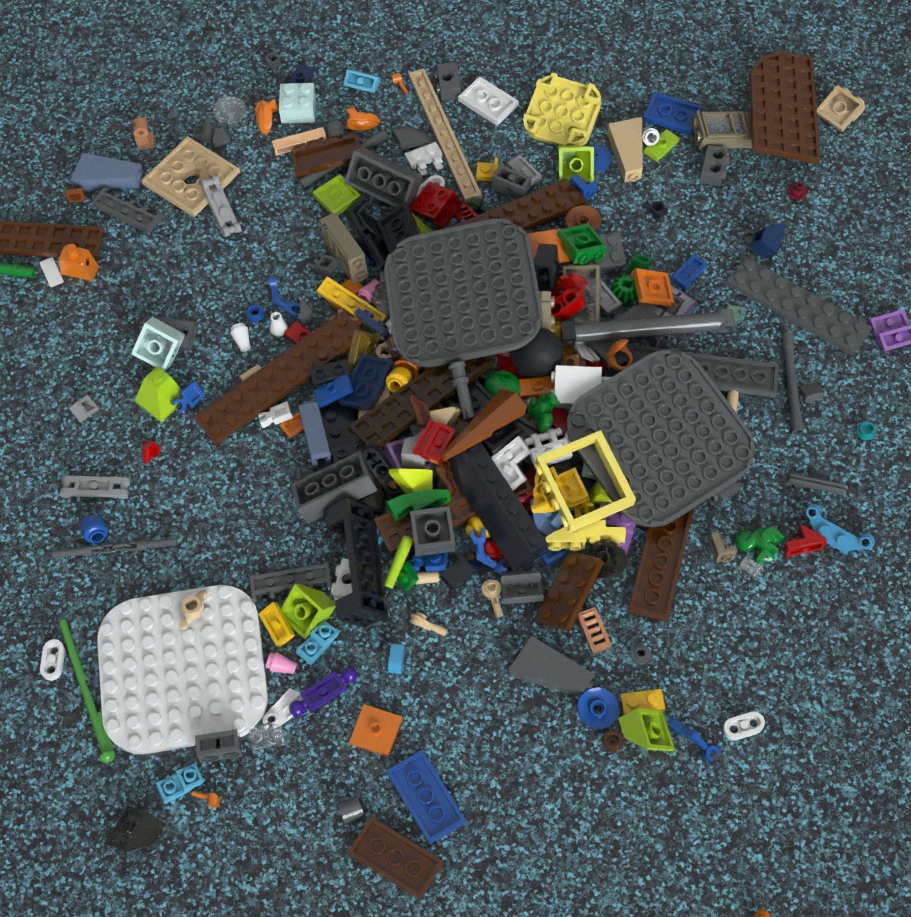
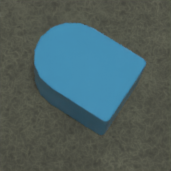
[388,643,405,674]

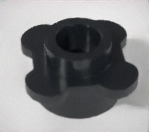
[647,201,668,220]

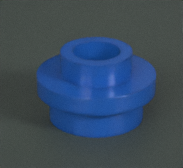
[246,304,264,322]

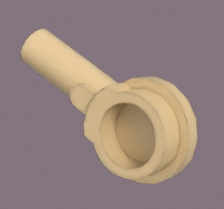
[482,579,503,618]
[409,611,448,637]

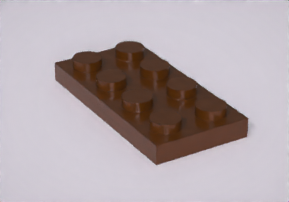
[534,551,604,632]
[347,817,444,901]

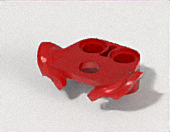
[551,273,588,322]

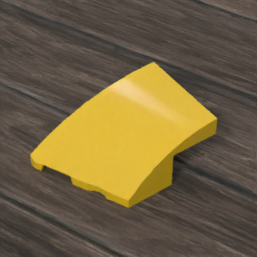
[531,466,590,513]

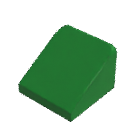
[629,254,653,273]

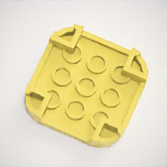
[523,73,602,146]

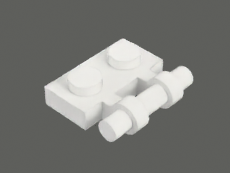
[524,428,572,466]

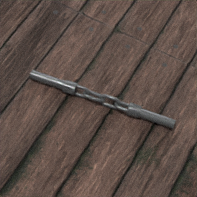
[52,538,178,558]

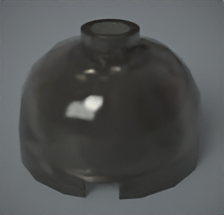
[587,539,627,580]

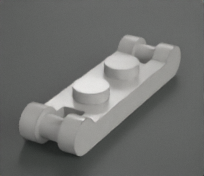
[199,175,241,237]
[59,476,131,499]

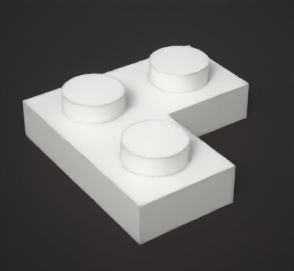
[491,436,531,490]

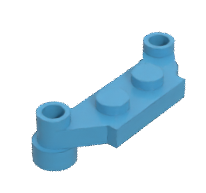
[806,504,875,554]

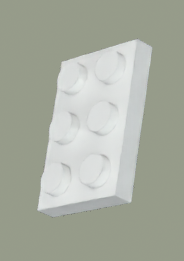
[458,77,519,126]

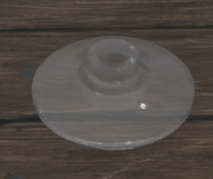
[213,96,247,124]

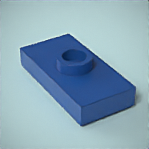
[671,254,708,290]
[314,374,354,408]

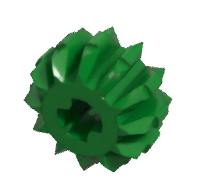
[611,273,638,304]

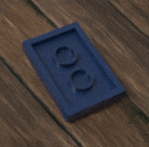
[339,354,394,411]

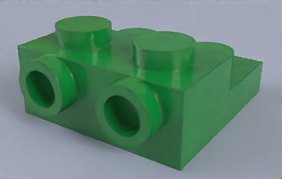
[557,223,607,265]

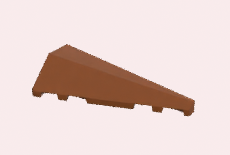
[440,389,527,461]

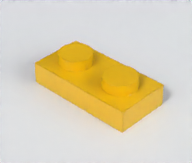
[259,602,295,647]
[620,689,665,715]

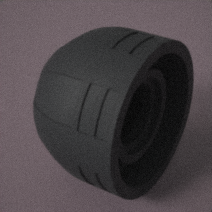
[511,328,563,378]

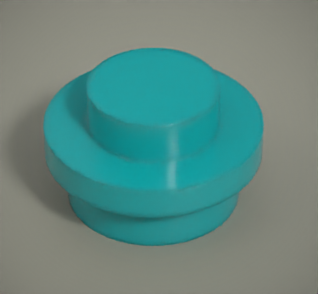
[856,422,876,440]

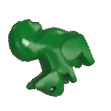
[527,391,560,433]
[735,525,784,564]

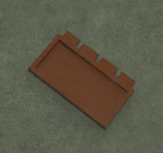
[291,132,361,178]

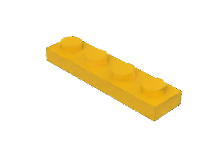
[317,277,387,329]

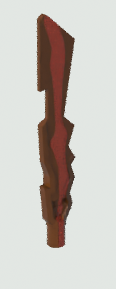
[409,395,456,494]

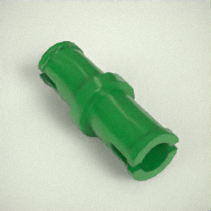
[0,262,36,278]

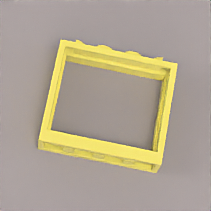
[534,430,636,533]

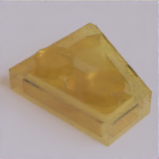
[347,330,381,368]

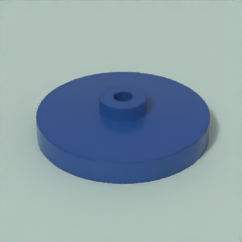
[590,145,612,172]

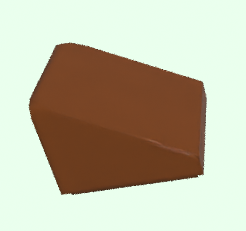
[64,188,86,203]

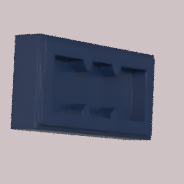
[288,64,314,84]

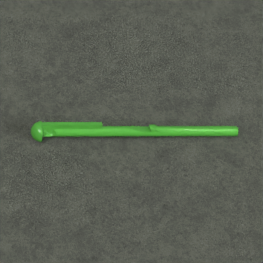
[59,619,115,763]

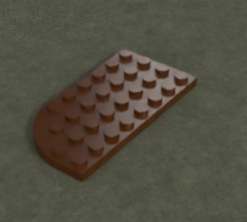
[749,52,820,164]

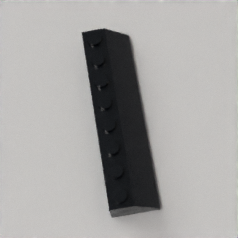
[441,420,548,572]

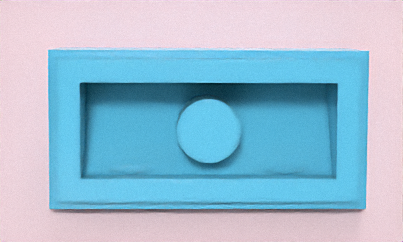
[343,69,381,94]

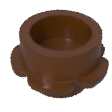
[602,732,623,753]

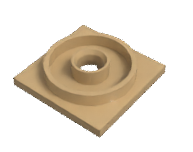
[141,136,240,217]

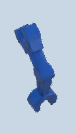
[268,276,300,318]
[470,528,508,575]
[666,717,720,762]

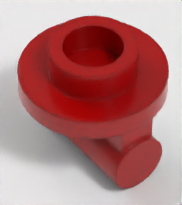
[143,440,160,463]

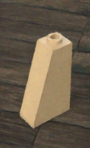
[607,117,643,182]

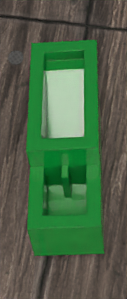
[387,489,451,522]

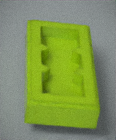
[644,129,680,162]

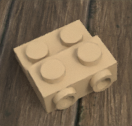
[817,85,865,132]

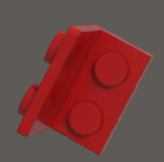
[410,182,462,230]

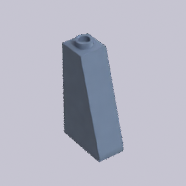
[70,153,145,191]
[298,401,332,471]

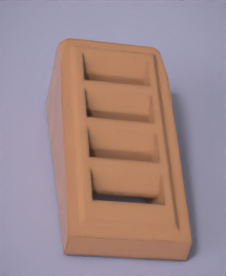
[577,607,612,654]

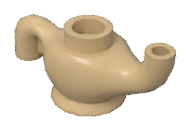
[178,590,208,630]

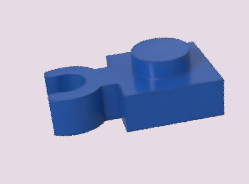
[170,381,206,413]

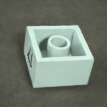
[279,83,316,123]
[131,317,185,371]

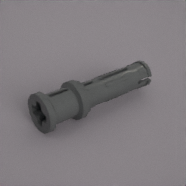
[448,361,475,421]

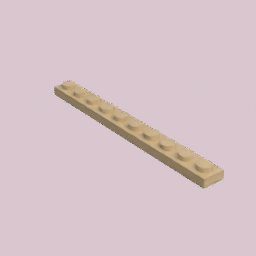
[409,68,482,203]

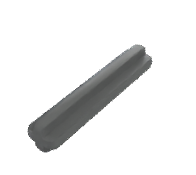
[788,473,847,495]

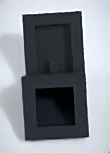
[439,552,487,590]

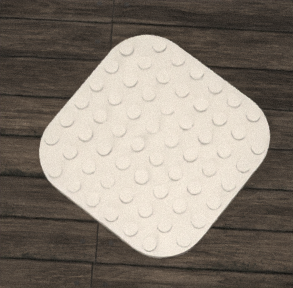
[97,585,268,754]

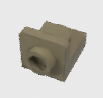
[708,531,737,562]

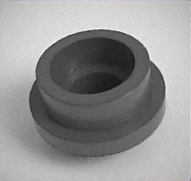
[631,645,651,665]

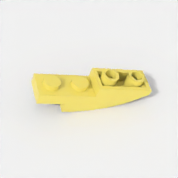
[545,520,626,551]

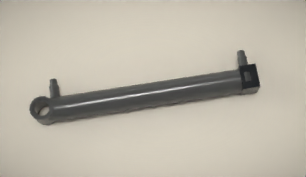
[559,309,736,346]

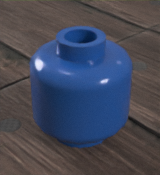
[79,515,108,543]

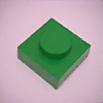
[397,563,419,591]

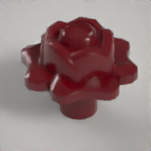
[787,183,809,201]

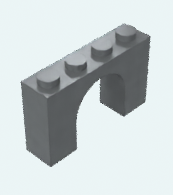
[585,303,671,377]

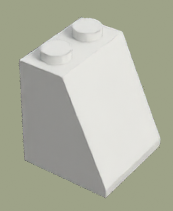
[551,365,602,409]

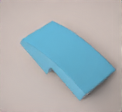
[296,620,339,665]
[155,763,204,804]

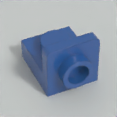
[570,174,597,199]

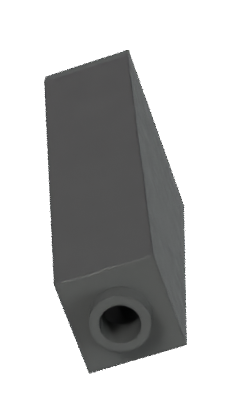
[509,636,595,697]

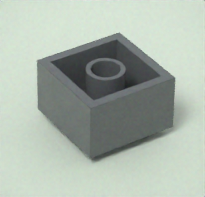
[410,506,455,557]

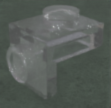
[249,722,284,751]

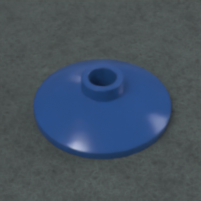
[577,687,619,729]

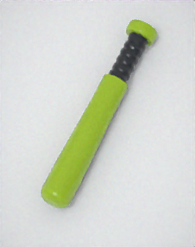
[384,535,413,601]

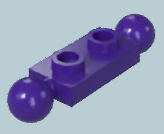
[289,667,358,717]

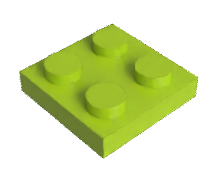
[312,174,361,215]

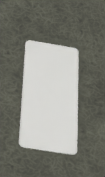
[40,257,64,287]

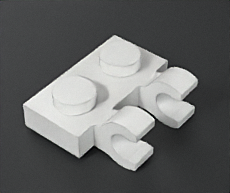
[404,142,443,176]

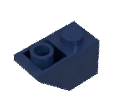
[750,223,786,258]

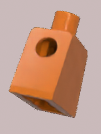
[58,244,99,281]

